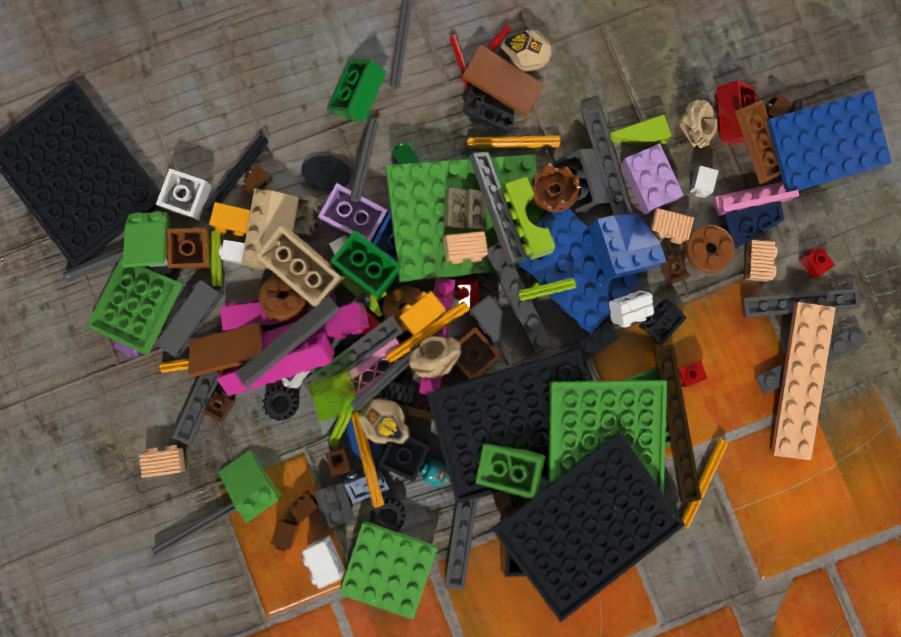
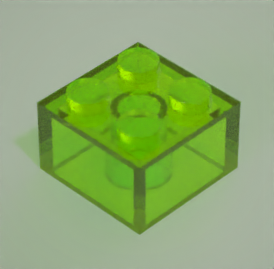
[308,372,361,422]

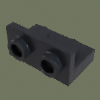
[639,299,687,346]

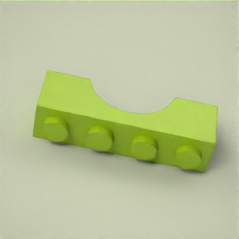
[503,177,556,260]

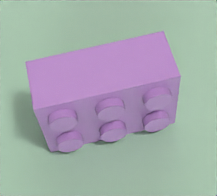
[621,144,684,215]
[318,183,388,244]

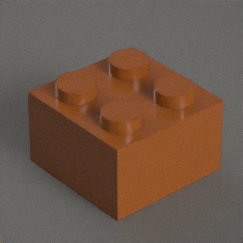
[166,228,211,270]
[455,327,501,379]

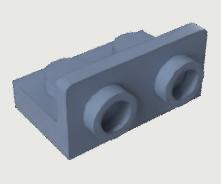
[344,462,389,503]

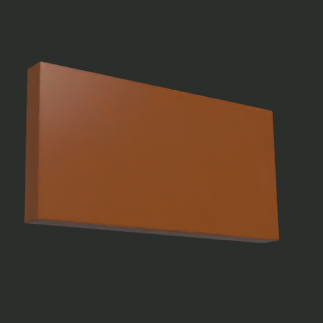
[462,45,544,117]
[735,100,781,184]
[188,323,263,377]

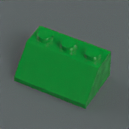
[326,59,387,123]
[330,231,402,300]

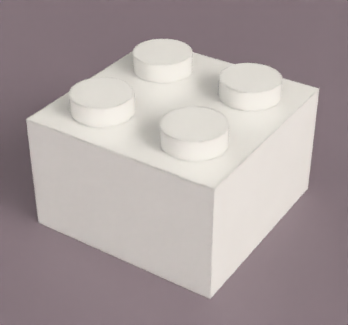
[156,168,212,221]
[302,535,346,589]

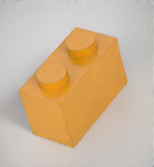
[209,202,251,238]
[398,291,446,335]

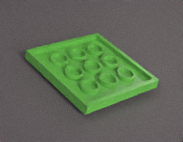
[86,258,183,355]
[340,521,438,619]

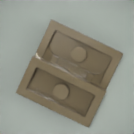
[444,188,486,230]

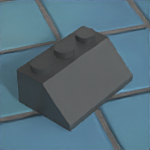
[552,149,610,215]
[469,295,502,345]

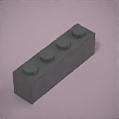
[156,280,224,357]

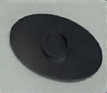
[301,156,351,190]

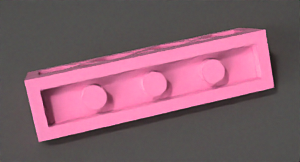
[713,182,799,216]
[334,338,403,398]

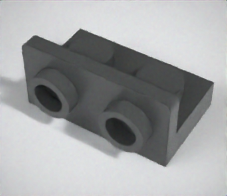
[314,483,354,529]

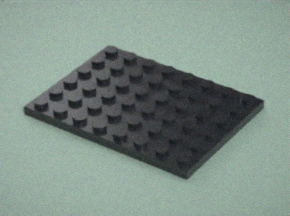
[0,81,161,268]
[426,348,587,504]
[491,431,685,622]

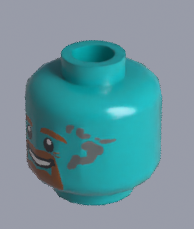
[420,458,449,487]

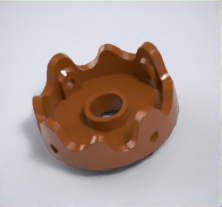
[531,163,579,212]
[683,225,735,274]
[259,275,308,323]
[382,285,423,334]

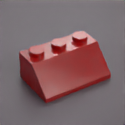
[716,80,756,145]

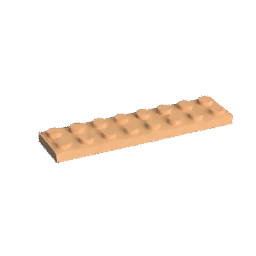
[771,302,836,460]

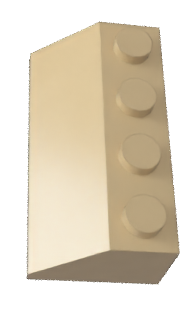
[241,189,299,271]
[256,226,345,307]

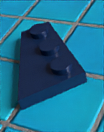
[723,201,785,250]

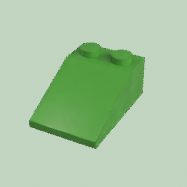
[123,211,173,267]
[476,444,546,498]
[218,450,283,523]

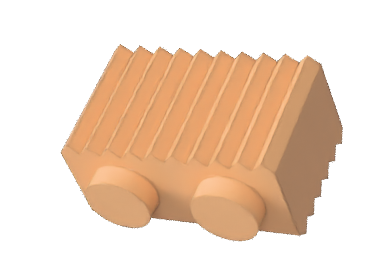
[649,208,694,244]
[443,232,488,264]
[745,240,778,282]
[139,445,186,478]

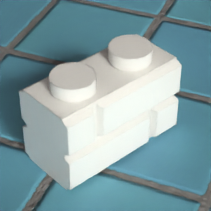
[609,290,654,327]

